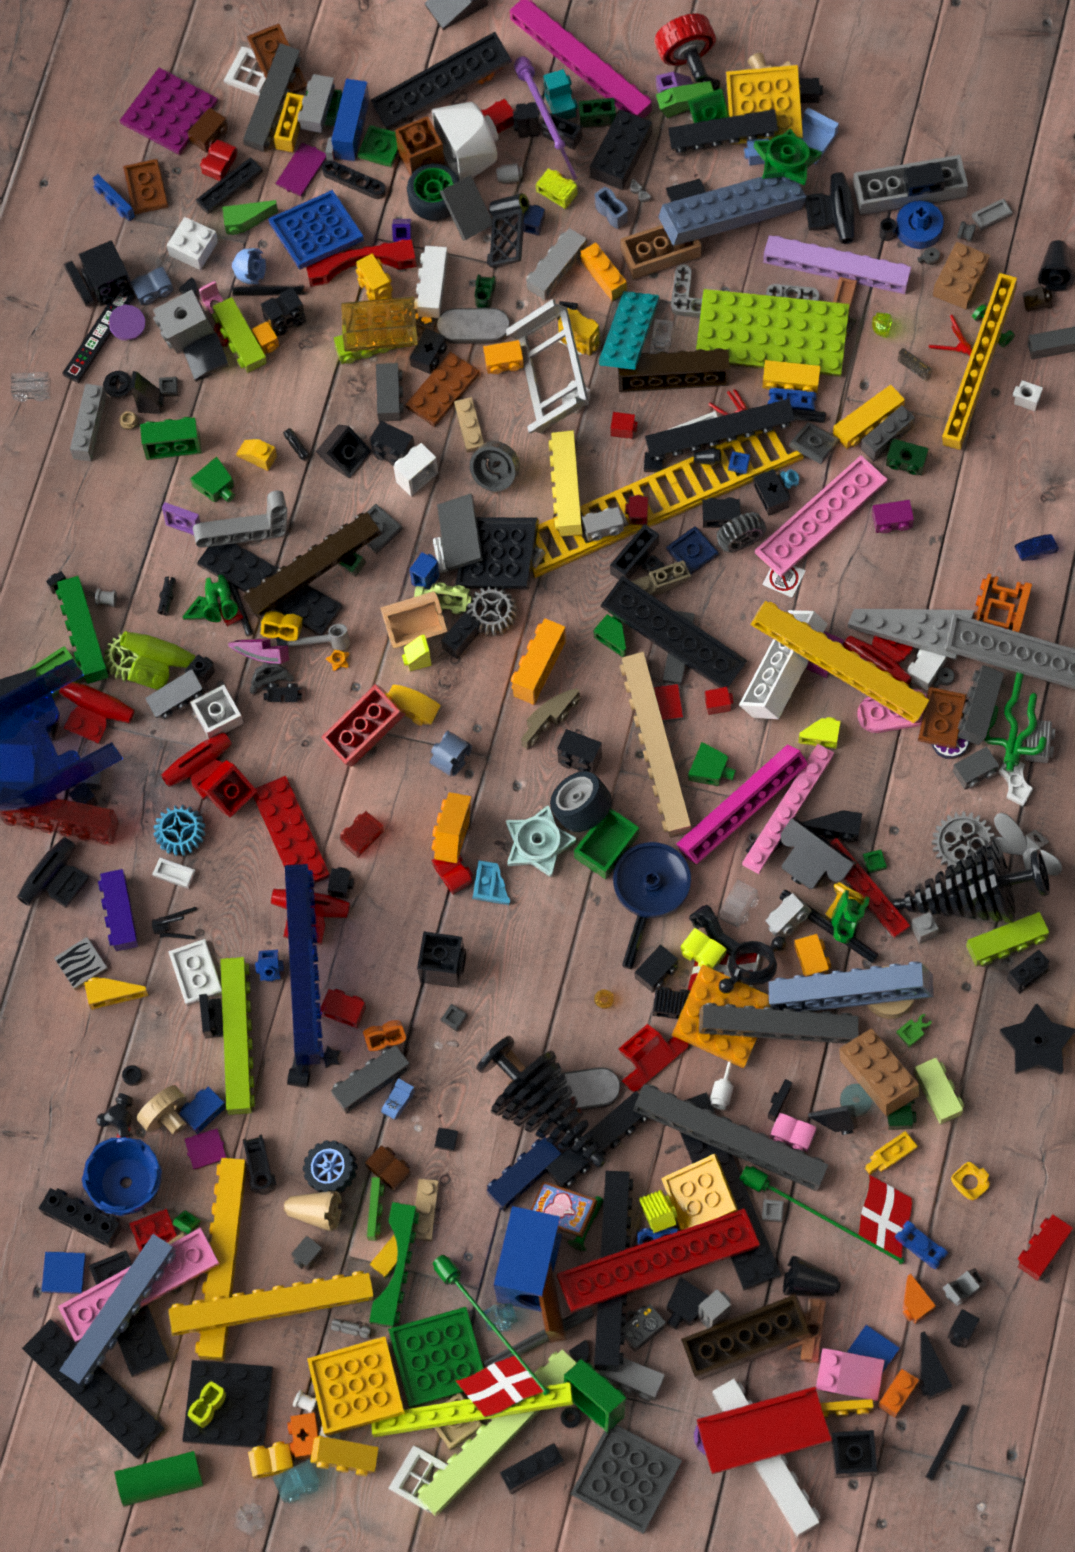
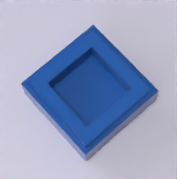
[728,451,750,474]

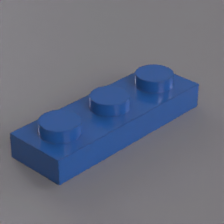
[93,174,135,221]

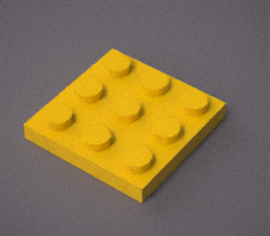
[661,1154,738,1230]

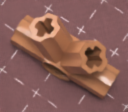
[787,1299,826,1363]

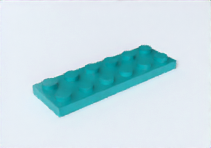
[599,291,659,370]

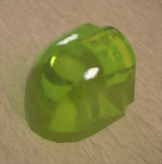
[872,312,892,338]

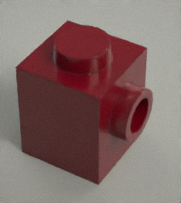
[625,495,648,525]

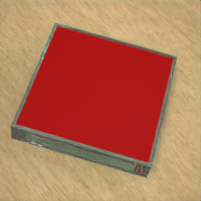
[653,683,684,723]

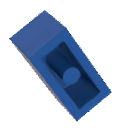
[179,1086,226,1135]

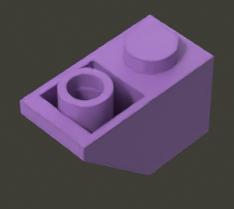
[656,72,692,93]

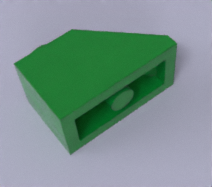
[593,614,626,657]

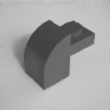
[943,1268,987,1306]

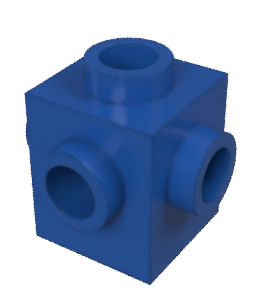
[255,949,284,982]

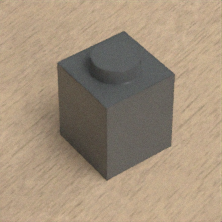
[291,1236,324,1270]

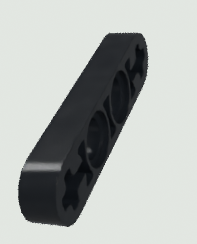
[322,160,386,199]

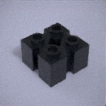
[260,287,306,336]

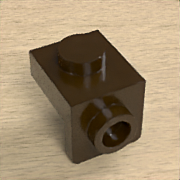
[1023,286,1053,312]

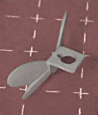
[992,813,1062,883]

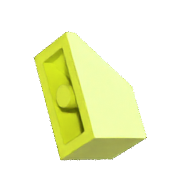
[402,634,432,671]
[798,717,840,749]

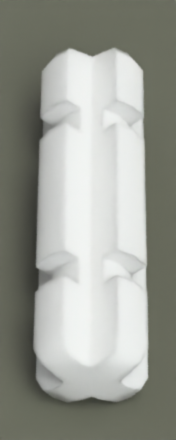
[433,537,448,573]

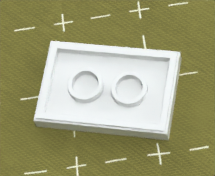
[168,939,222,1006]

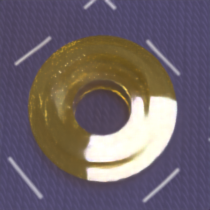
[594,989,614,1009]

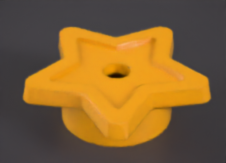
[326,649,350,671]

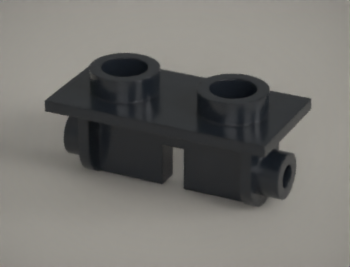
[263,683,303,702]

